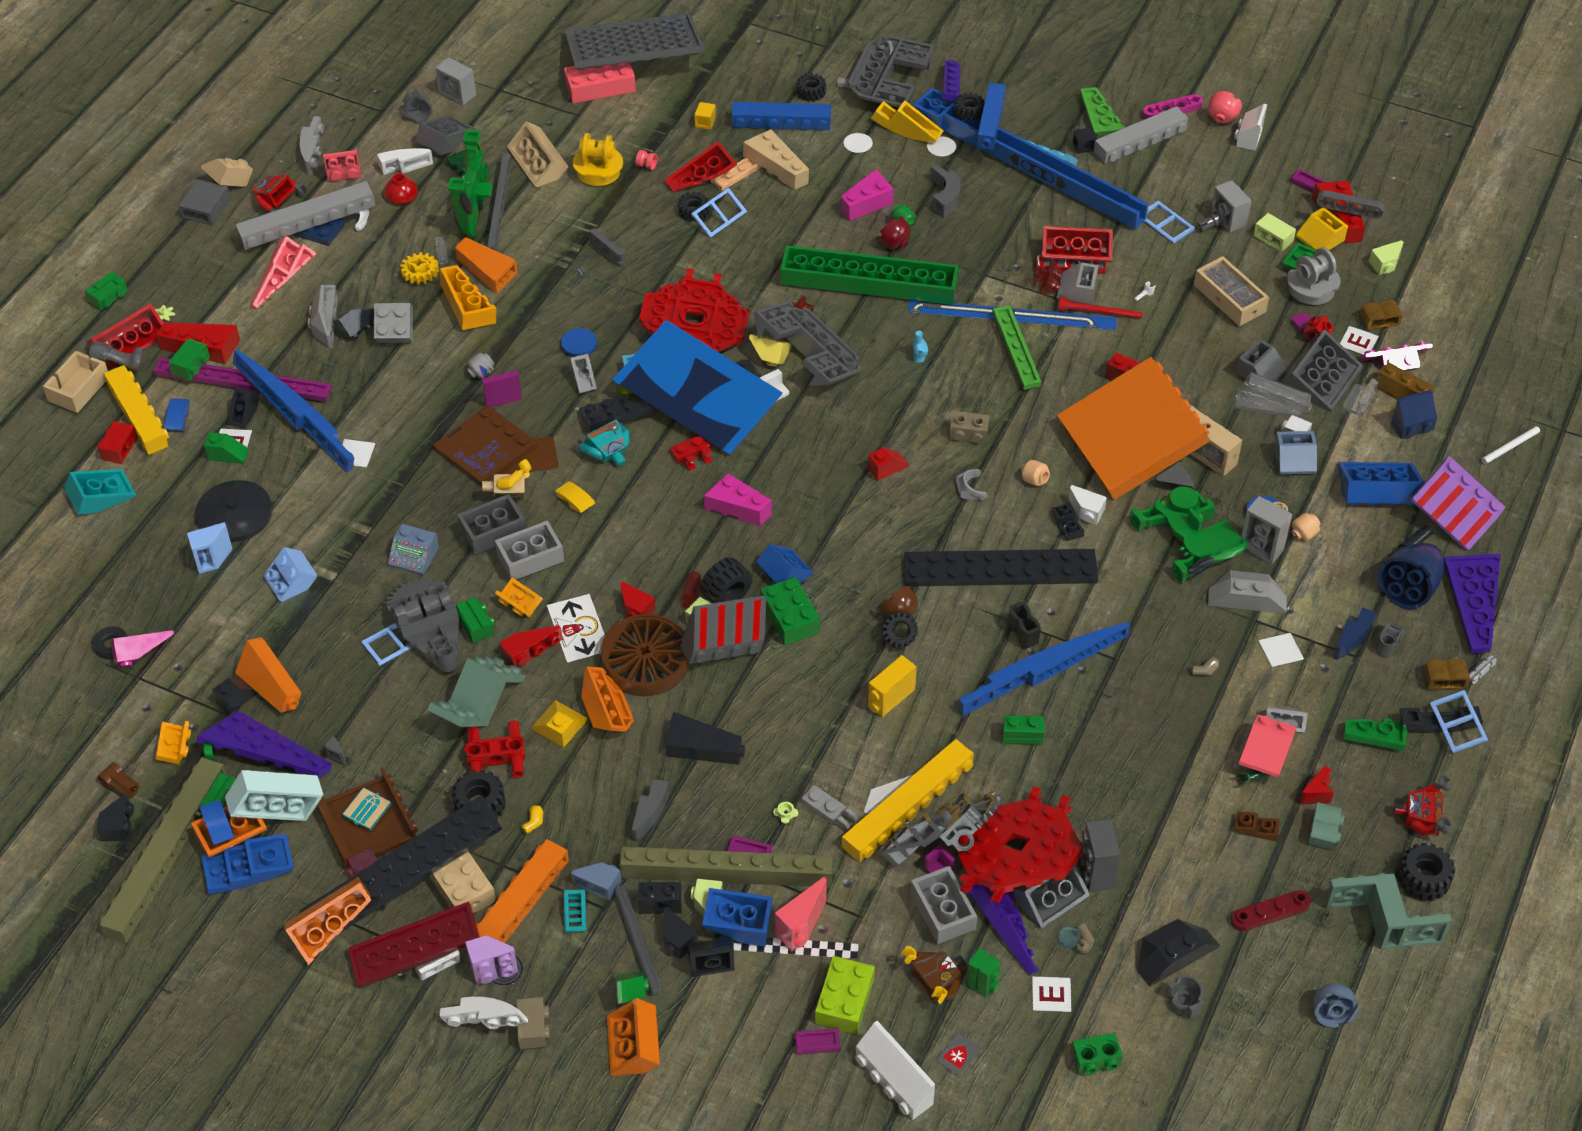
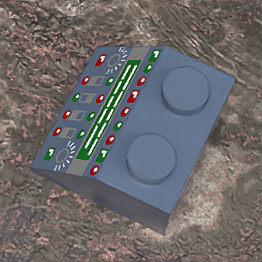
[388,524,439,576]

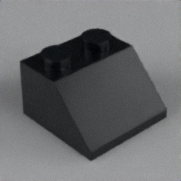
[687,937,735,977]

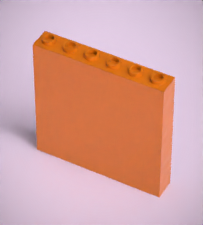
[1057,357,1210,500]

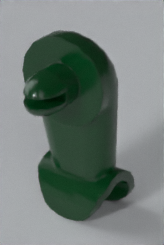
[1236,771,1272,787]

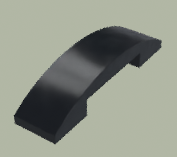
[1399,706,1483,733]

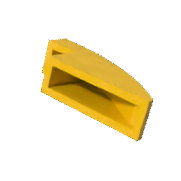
[871,101,944,143]

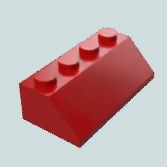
[1042,226,1113,262]
[86,303,163,370]

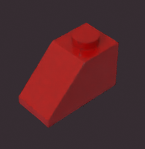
[868,447,909,481]
[620,581,655,617]

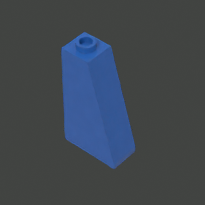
[977,83,1006,150]

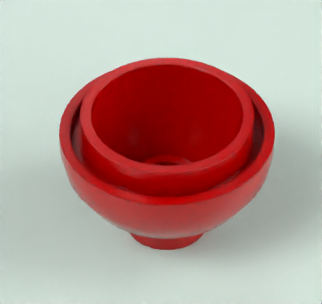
[384,173,418,204]

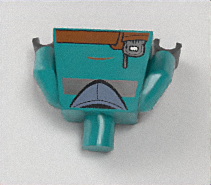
[572,419,629,467]

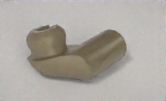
[1192,657,1219,676]
[1076,924,1095,954]

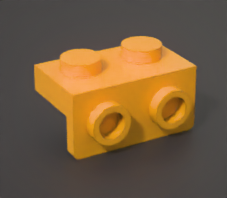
[495,577,543,617]
[155,721,191,765]

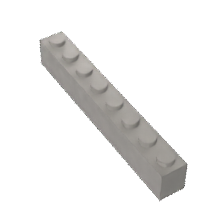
[236,181,376,250]

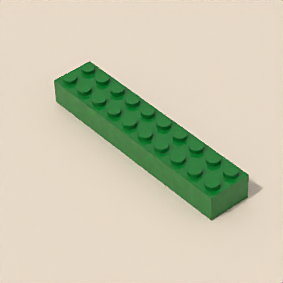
[780,245,959,305]

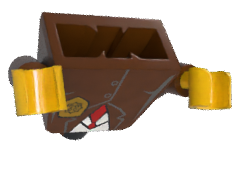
[901,946,966,1004]

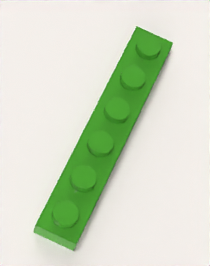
[993,305,1041,390]

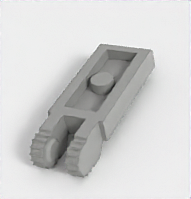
[801,785,858,830]

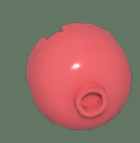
[1208,91,1242,123]

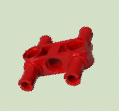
[465,721,526,778]

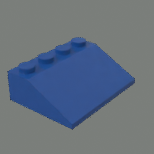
[1338,462,1424,506]

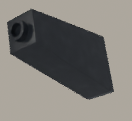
[666,712,745,765]

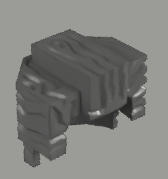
[402,88,433,123]
[1166,975,1204,1019]

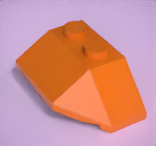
[581,666,634,732]

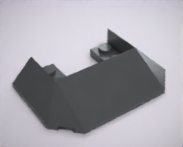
[848,35,935,108]
[754,301,861,386]

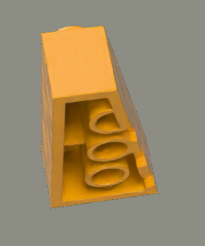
[440,265,497,330]

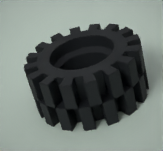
[797,73,826,102]
[954,92,985,122]
[678,191,709,222]
[882,611,918,648]

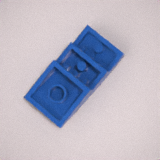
[202,834,294,895]

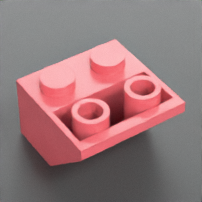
[323,150,362,182]

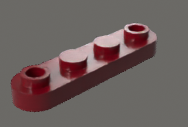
[1231,890,1311,932]

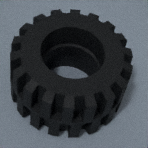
[700,557,753,603]
[452,770,506,820]
[1397,843,1455,901]

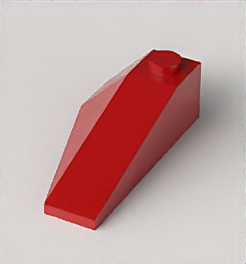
[664,141,737,193]

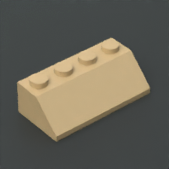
[507,121,568,187]

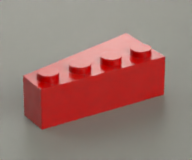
[1312,180,1365,244]
[156,322,240,364]

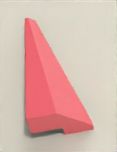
[250,236,316,309]

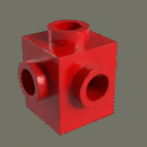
[1303,314,1334,342]

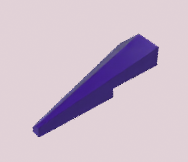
[969,884,1039,975]

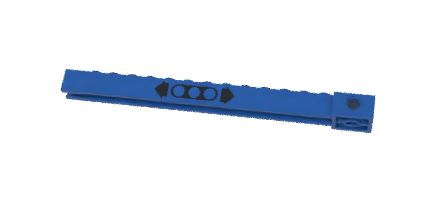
[912,88,1149,229]

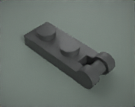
[589,228,627,267]

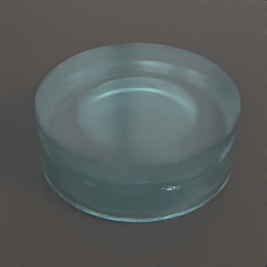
[1059,927,1081,949]

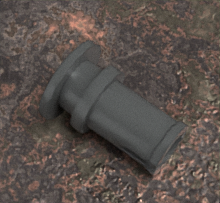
[1197,210,1225,232]

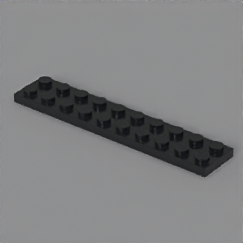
[579,359,761,431]
[904,549,1098,587]
[300,795,502,932]

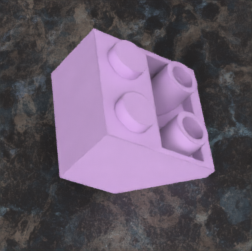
[465,935,518,985]

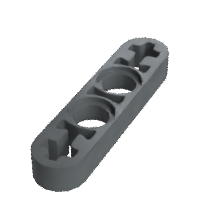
[1316,190,1385,219]

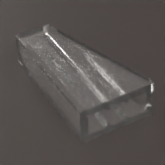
[1234,372,1312,419]

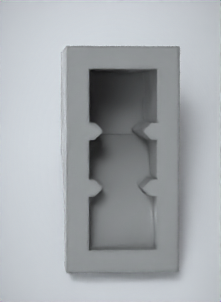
[568,354,597,393]

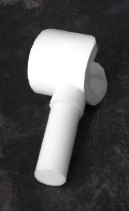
[1134,281,1155,302]

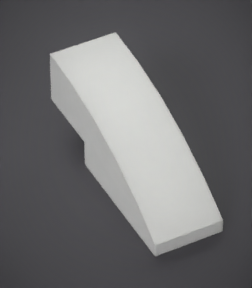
[377,149,433,175]

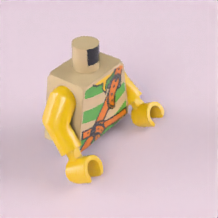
[482,459,531,498]

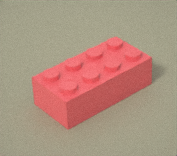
[564,62,636,103]

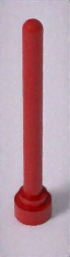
[1058,297,1143,319]

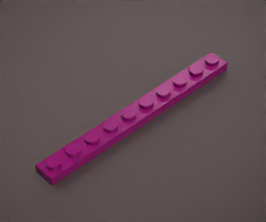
[154,358,332,402]

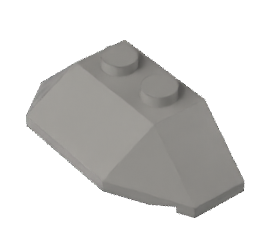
[308,285,338,348]
[1208,570,1287,614]

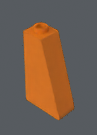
[455,237,518,293]
[235,637,301,713]

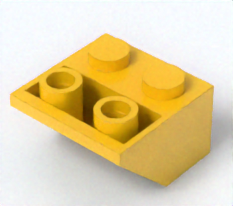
[1296,208,1348,250]

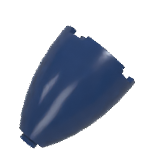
[1377,543,1444,610]

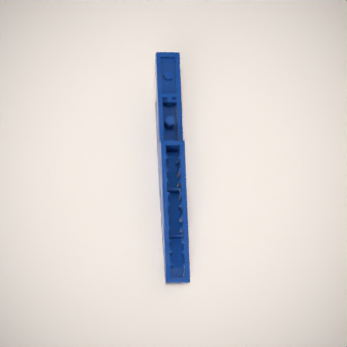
[233,349,355,473]
[958,622,1130,716]

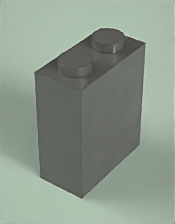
[179,179,231,226]

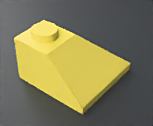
[749,334,792,367]

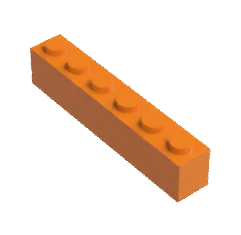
[477,839,569,943]

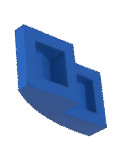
[164,399,190,432]
[200,800,234,845]

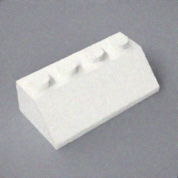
[855,1021,935,1120]

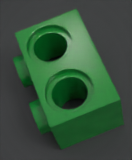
[1071,1033,1123,1075]

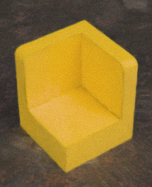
[695,102,716,130]

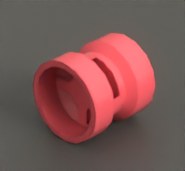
[636,150,658,170]

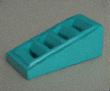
[564,889,586,933]

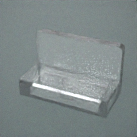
[1342,379,1378,416]

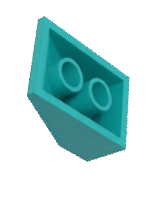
[64,469,136,514]

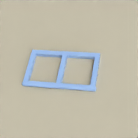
[691,188,747,238]
[1144,201,1195,243]
[361,623,414,666]
[1430,690,1488,753]

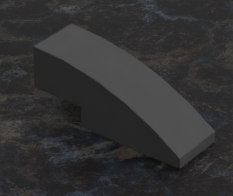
[632,779,670,841]

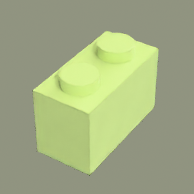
[1254,213,1296,252]

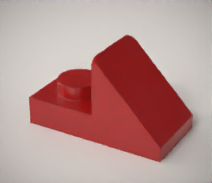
[1299,765,1334,805]

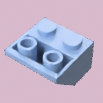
[187,522,232,574]
[263,547,318,602]

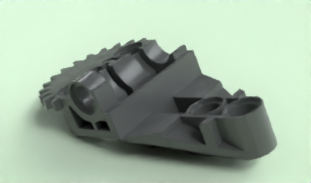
[386,577,459,672]
[878,791,1001,868]

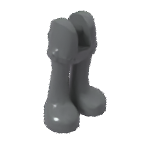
[89,342,143,372]

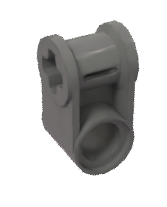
[1376,620,1406,658]

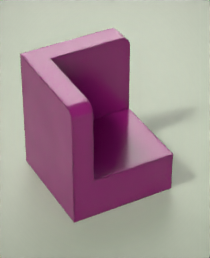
[924,845,955,874]

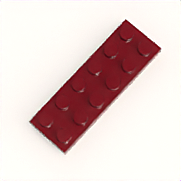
[348,901,480,988]

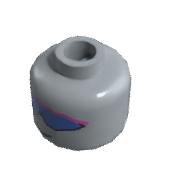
[467,353,494,379]

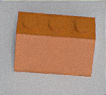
[191,806,267,858]
[607,998,660,1076]

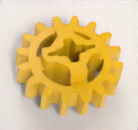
[400,252,439,285]

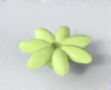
[155,305,175,321]

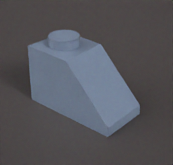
[571,862,621,901]

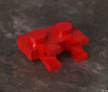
[669,435,712,471]

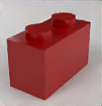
[98,421,138,464]

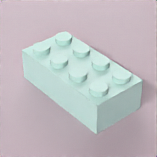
[225,770,323,821]

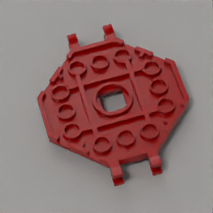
[639,268,750,352]
[952,786,1083,903]

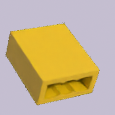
[868,655,917,718]

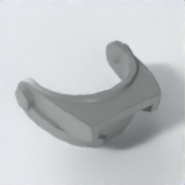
[956,469,988,500]

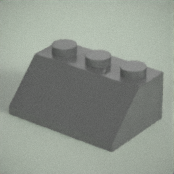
[1013,864,1090,928]

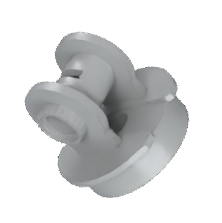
[1287,247,1341,305]

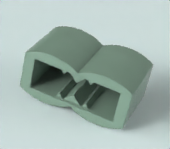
[1308,802,1345,850]

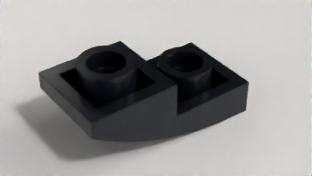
[1052,503,1084,541]

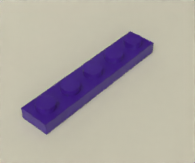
[942,60,960,102]

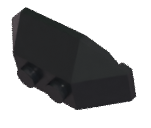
[1137,919,1220,987]

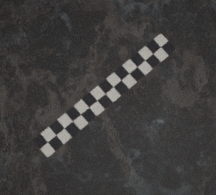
[734,938,858,959]

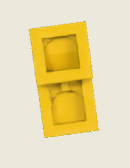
[555,481,595,513]

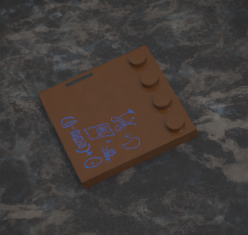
[433,405,537,486]

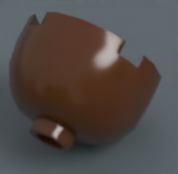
[878,586,918,618]

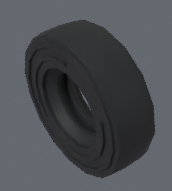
[93,626,128,659]

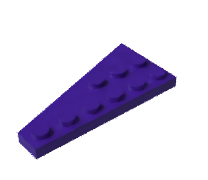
[1443,553,1501,653]
[197,711,332,779]

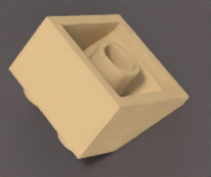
[201,158,253,187]

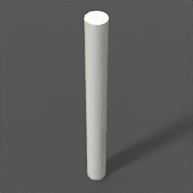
[1482,426,1540,465]

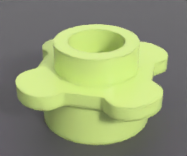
[773,802,798,824]

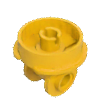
[573,133,623,186]

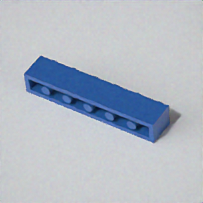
[732,102,831,130]

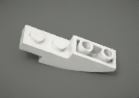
[440,997,528,1029]

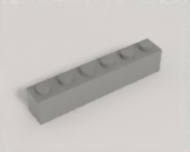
[1094,106,1188,164]

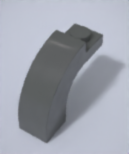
[930,164,961,218]

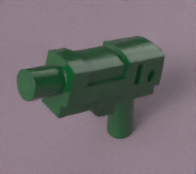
[445,150,465,176]

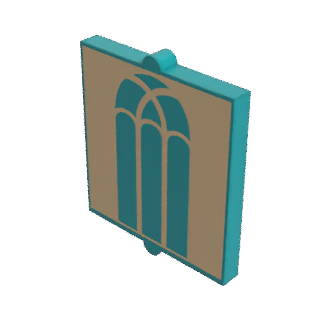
[342,787,392,831]

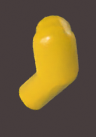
[521,805,544,834]

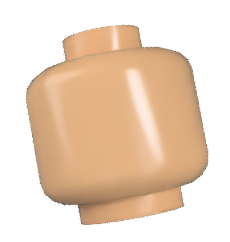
[1021,460,1050,486]
[1291,513,1321,541]

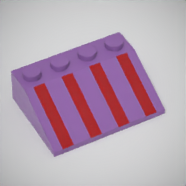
[1411,456,1505,551]

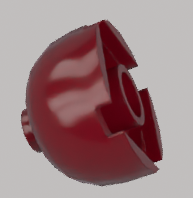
[877,216,911,250]

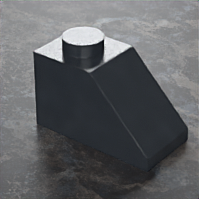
[228,387,260,428]
[212,678,258,715]
[664,907,698,959]

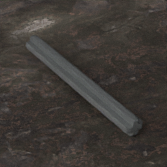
[614,885,662,996]

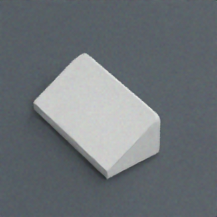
[415,950,460,980]

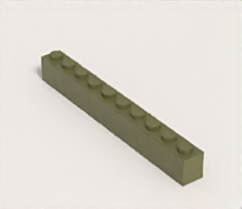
[99,757,227,943]
[620,847,832,888]

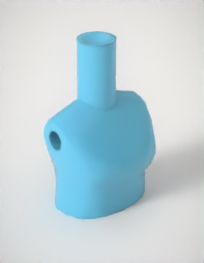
[912,331,928,363]

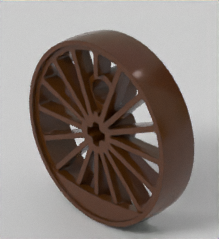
[601,614,690,696]

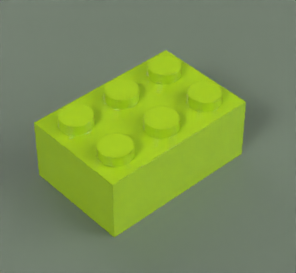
[815,956,875,1035]

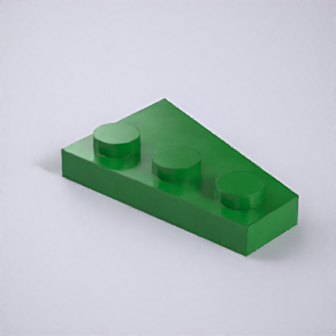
[1343,718,1407,751]

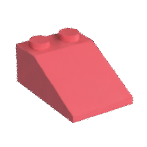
[1239,715,1297,778]
[775,877,827,952]

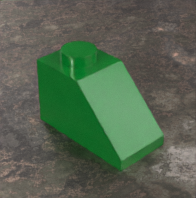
[204,432,249,464]
[617,972,649,1003]

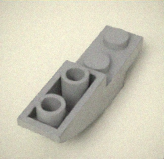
[300,116,324,174]

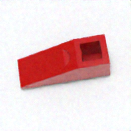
[499,625,563,667]

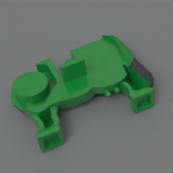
[447,130,493,239]
[1129,487,1247,584]

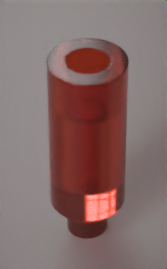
[681,572,701,608]

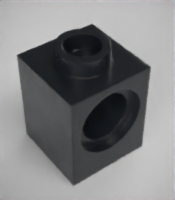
[1072,127,1099,154]

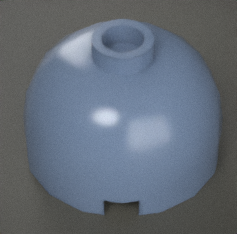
[1313,983,1359,1027]

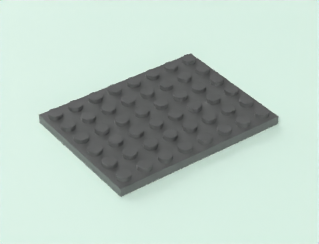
[564,13,704,70]

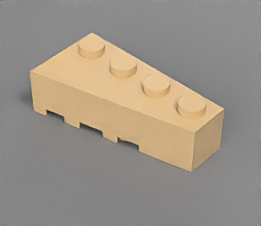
[743,129,809,190]

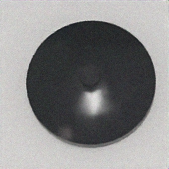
[195,480,272,543]

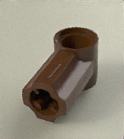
[97,762,140,798]

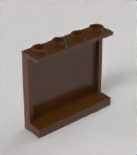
[316,768,418,870]

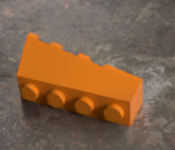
[285,877,371,965]

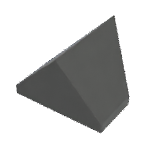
[1156,462,1194,487]

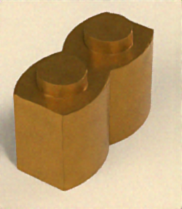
[1360,300,1403,330]
[1423,658,1470,690]

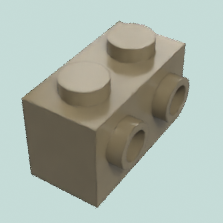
[949,411,990,444]
[517,997,550,1049]

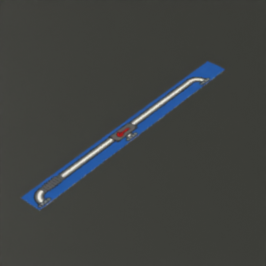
[908,300,1117,330]

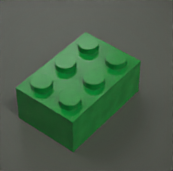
[760,577,820,646]

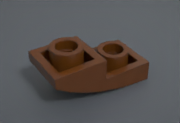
[1234,811,1280,841]

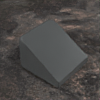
[325,736,346,765]

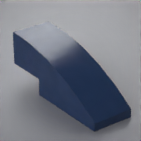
[1334,607,1377,660]

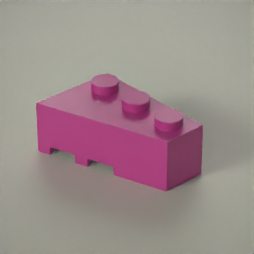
[841,169,894,221]
[704,474,772,526]

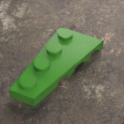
[1080,87,1126,137]

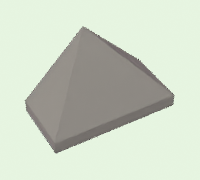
[1266,706,1308,733]

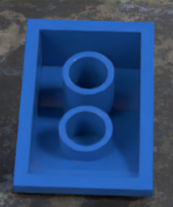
[702,888,773,947]

